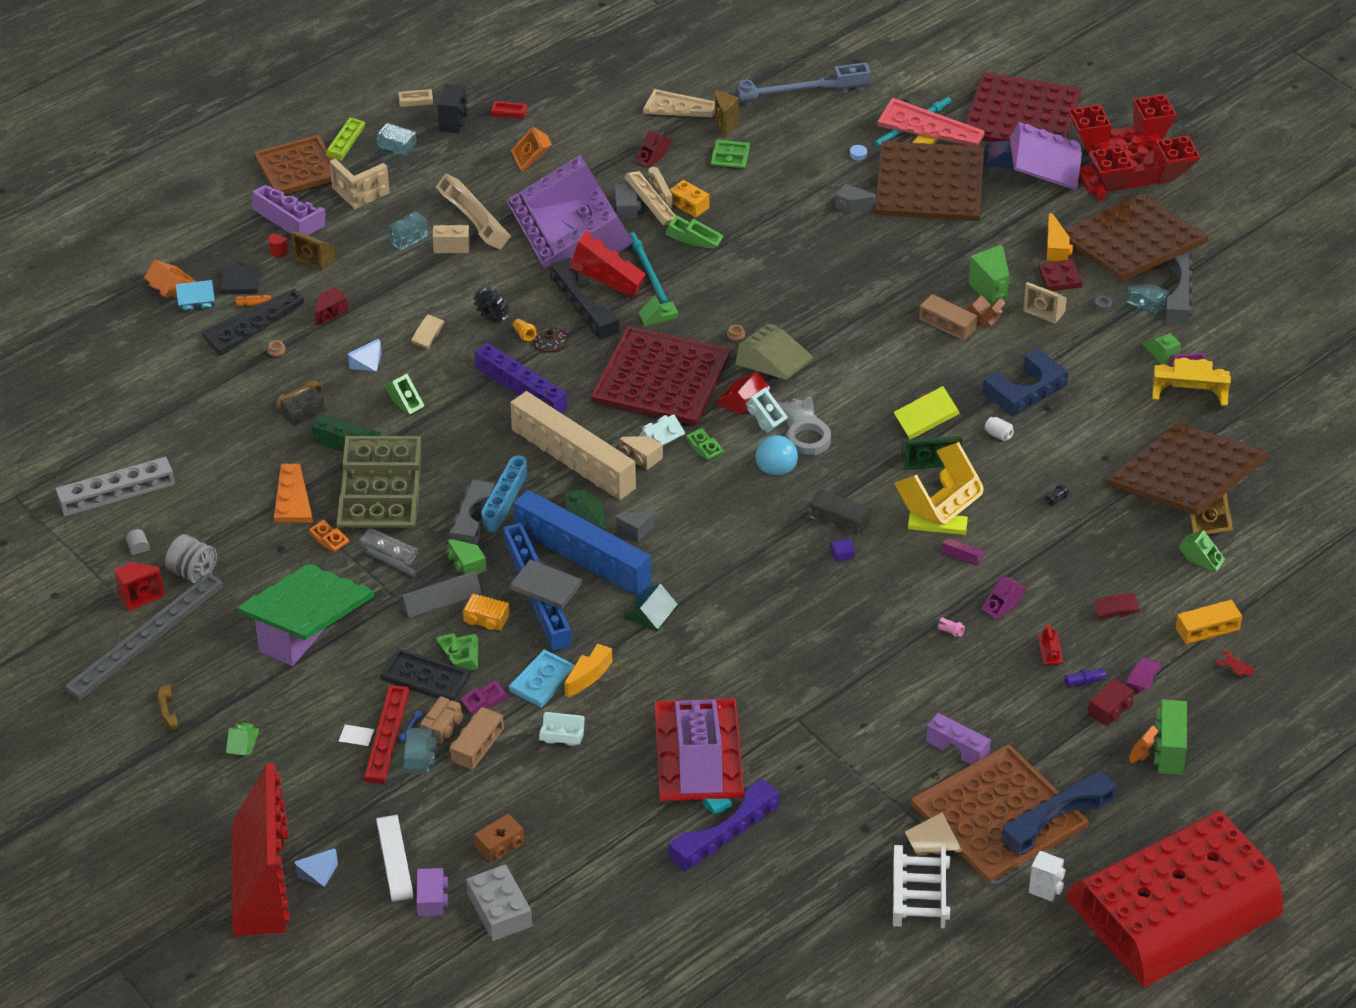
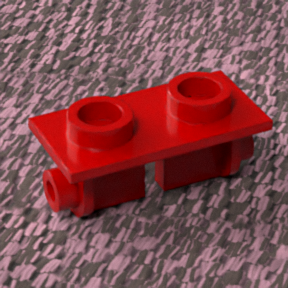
[1038,625,1064,665]

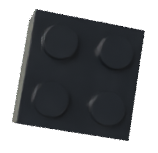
[437,84,469,133]

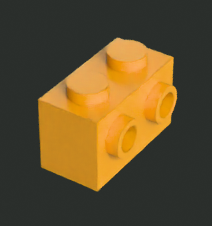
[670,180,709,218]

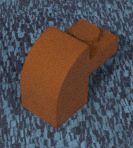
[965,295,1005,328]

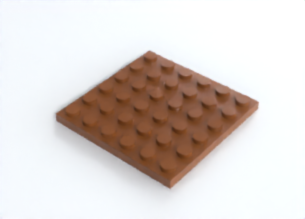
[911,744,1089,884]

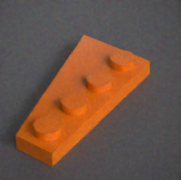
[274,464,313,523]

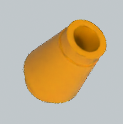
[513,319,536,341]

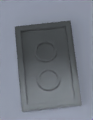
[510,559,582,609]

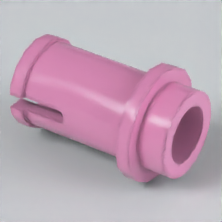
[938,617,965,637]

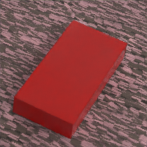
[491,101,527,119]

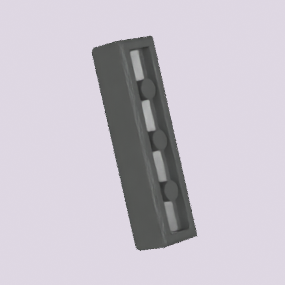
[402,571,481,618]

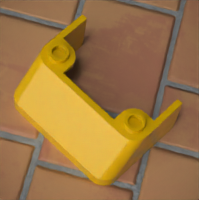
[894,442,983,525]

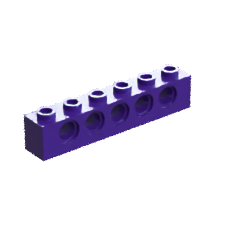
[475,343,567,413]

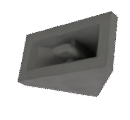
[616,510,655,542]

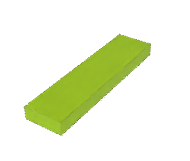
[325,117,365,161]

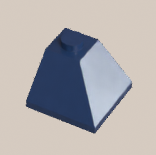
[985,141,1014,168]

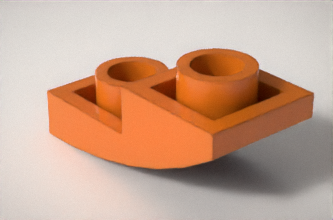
[309,520,350,552]
[1129,726,1158,764]

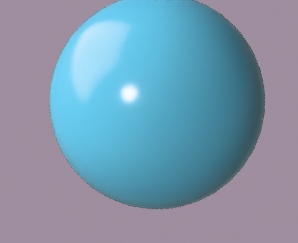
[755,435,798,475]

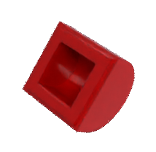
[269,233,289,258]

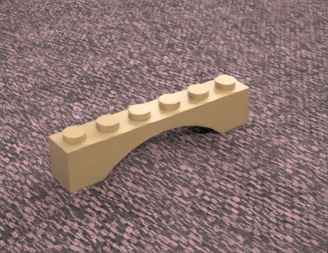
[436,173,511,250]

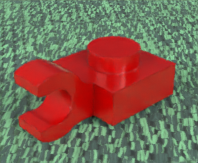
[1216,650,1255,677]

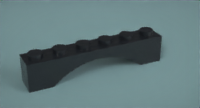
[549,257,619,340]

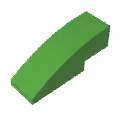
[665,215,724,248]

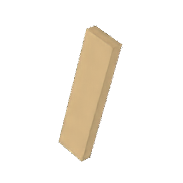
[624,171,675,226]

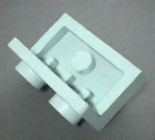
[639,414,685,446]
[539,712,585,746]

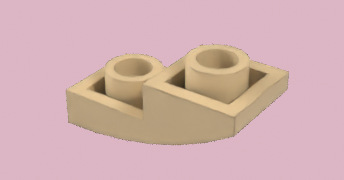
[411,314,445,349]

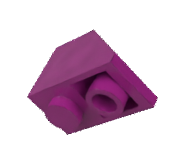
[981,576,1026,620]

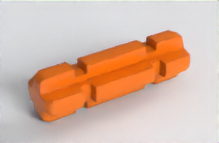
[236,295,271,307]

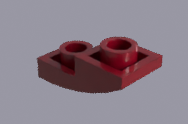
[1094,593,1140,620]

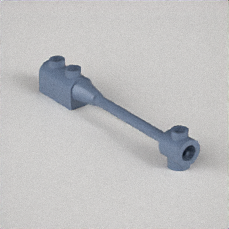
[736,62,871,106]

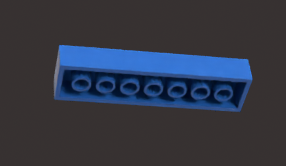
[514,490,652,596]

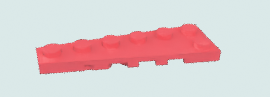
[878,98,984,146]

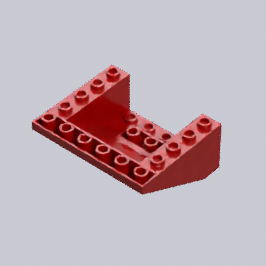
[232,763,290,937]

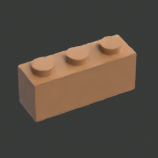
[919,294,977,341]
[449,707,504,770]

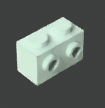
[746,388,788,433]

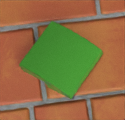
[711,140,750,169]

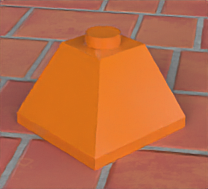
[511,127,552,172]

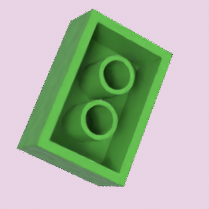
[1154,699,1187,775]

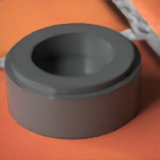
[1094,296,1112,312]

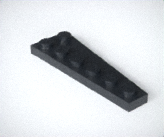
[201,289,304,356]

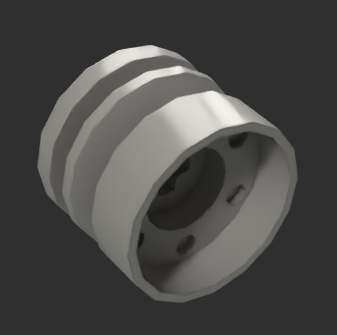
[165,534,217,584]

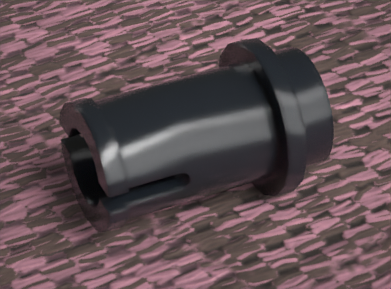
[1045,484,1069,506]

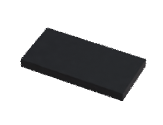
[380,648,471,701]

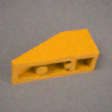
[1046,213,1073,261]

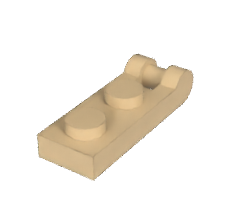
[649,167,672,209]

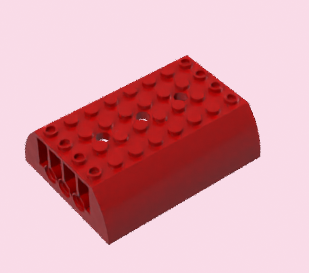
[1066,811,1283,988]

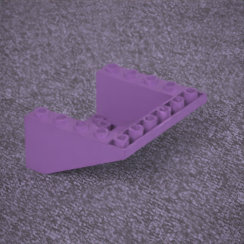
[506,155,633,268]

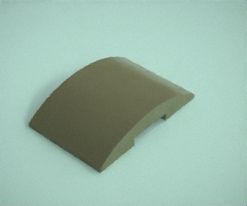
[337,436,421,527]

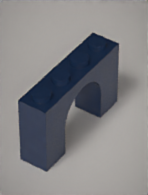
[983,348,1068,417]

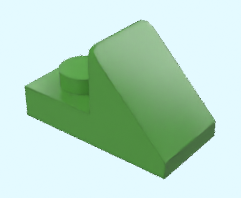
[638,295,678,326]

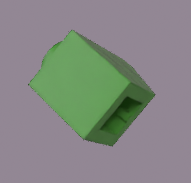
[1178,530,1225,572]
[447,539,486,575]
[226,723,259,755]

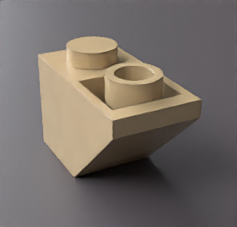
[620,436,663,470]

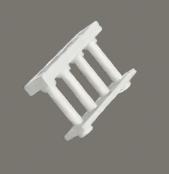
[893,845,950,928]

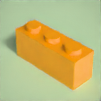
[1176,600,1242,644]

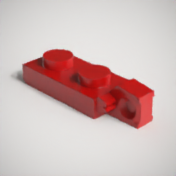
[1079,165,1107,201]

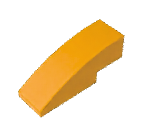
[565,644,612,697]

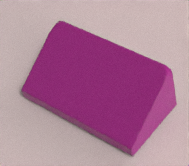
[942,538,985,565]

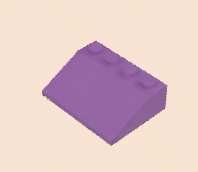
[1010,122,1082,190]

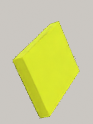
[894,386,960,440]

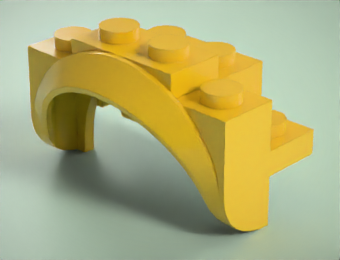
[1152,358,1231,407]

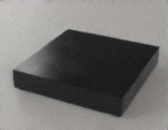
[221,265,259,294]

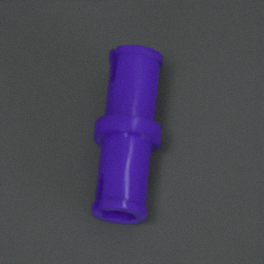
[1064,668,1106,688]

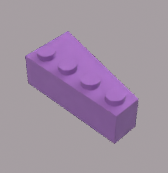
[252,185,325,235]

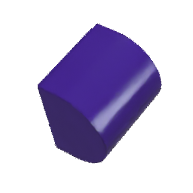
[830,538,855,562]

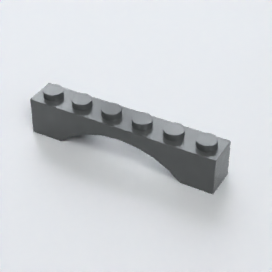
[1166,250,1192,324]

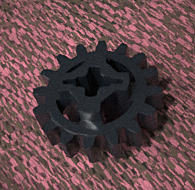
[473,287,510,323]

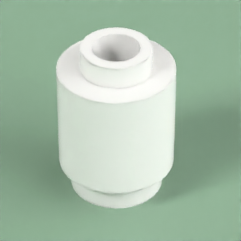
[985,417,1014,441]

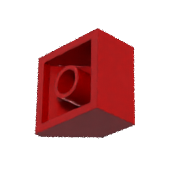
[716,371,770,414]
[114,562,164,611]

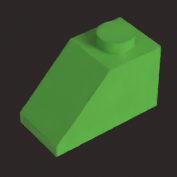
[1143,333,1181,365]
[384,374,424,415]

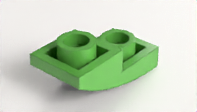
[686,428,724,460]

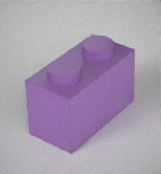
[417,868,448,916]

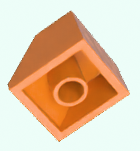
[144,259,196,298]

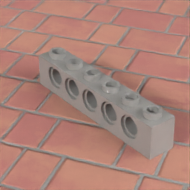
[56,457,175,517]

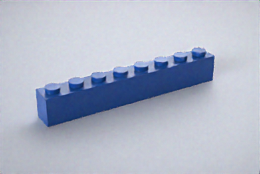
[503,523,572,651]

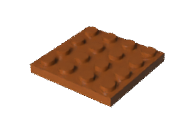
[254,135,333,195]

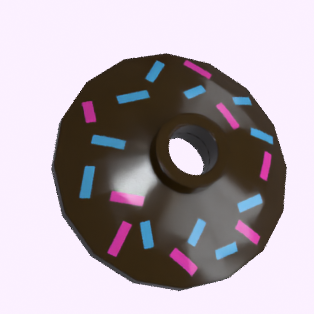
[532,327,568,353]

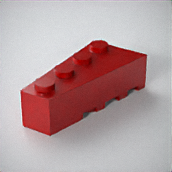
[570,230,645,298]

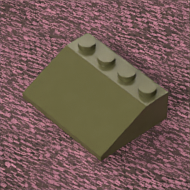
[736,324,813,380]

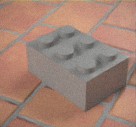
[466,864,532,941]

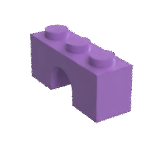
[926,713,991,765]

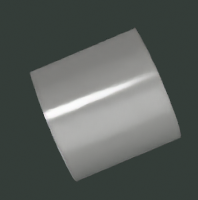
[126,529,150,555]

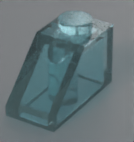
[1126,284,1170,316]

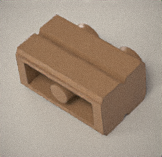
[419,696,463,745]

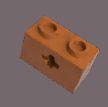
[474,814,524,863]

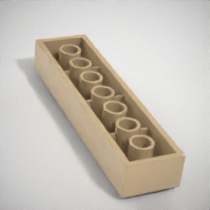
[510,391,636,500]

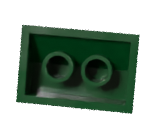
[312,414,381,452]
[901,436,963,470]

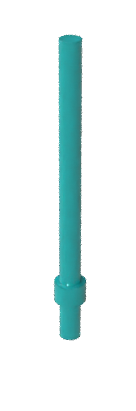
[874,97,951,147]
[629,232,668,304]

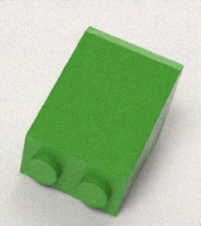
[969,245,1009,305]

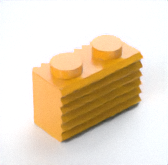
[463,593,509,631]

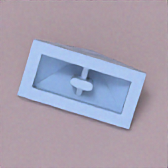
[348,339,382,371]
[294,848,338,887]

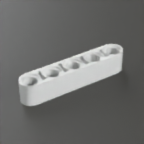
[376,815,413,902]

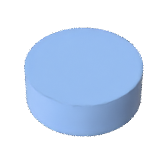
[850,145,867,160]

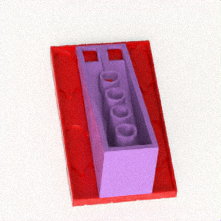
[655,698,744,801]

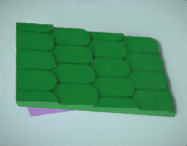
[237,564,374,666]

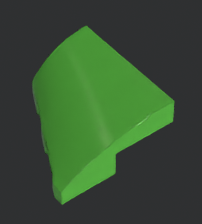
[437,633,478,670]

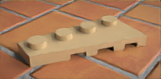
[643,89,714,117]

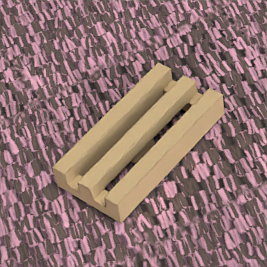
[398,89,433,107]

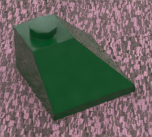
[565,490,606,531]

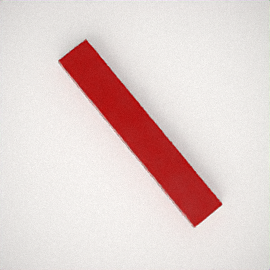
[364,685,409,784]

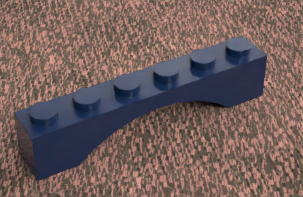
[1002,771,1117,857]

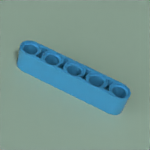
[481,456,527,532]

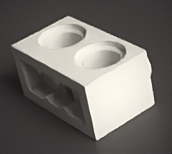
[1029,851,1066,902]

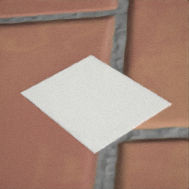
[339,725,374,746]

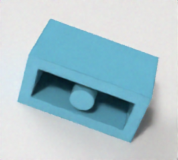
[176,280,215,311]

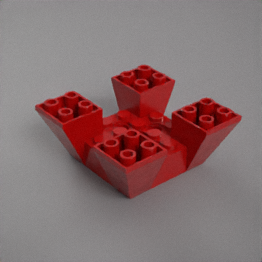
[1068,94,1200,192]

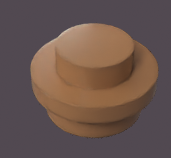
[727,325,745,341]
[267,340,286,357]

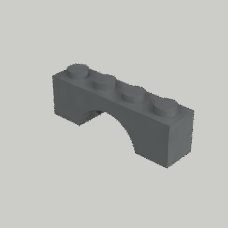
[449,480,495,545]

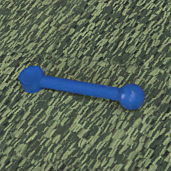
[399,711,423,742]

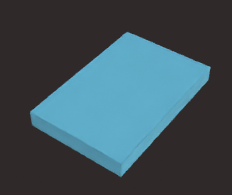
[508,649,575,708]

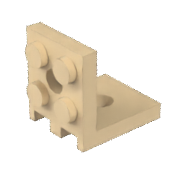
[330,158,390,209]

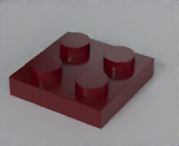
[1038,259,1082,291]

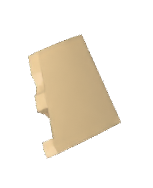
[905,813,962,856]

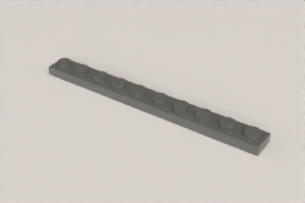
[65,573,224,701]

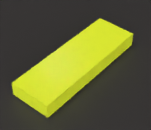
[908,512,968,535]

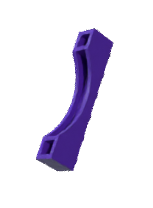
[668,778,779,872]

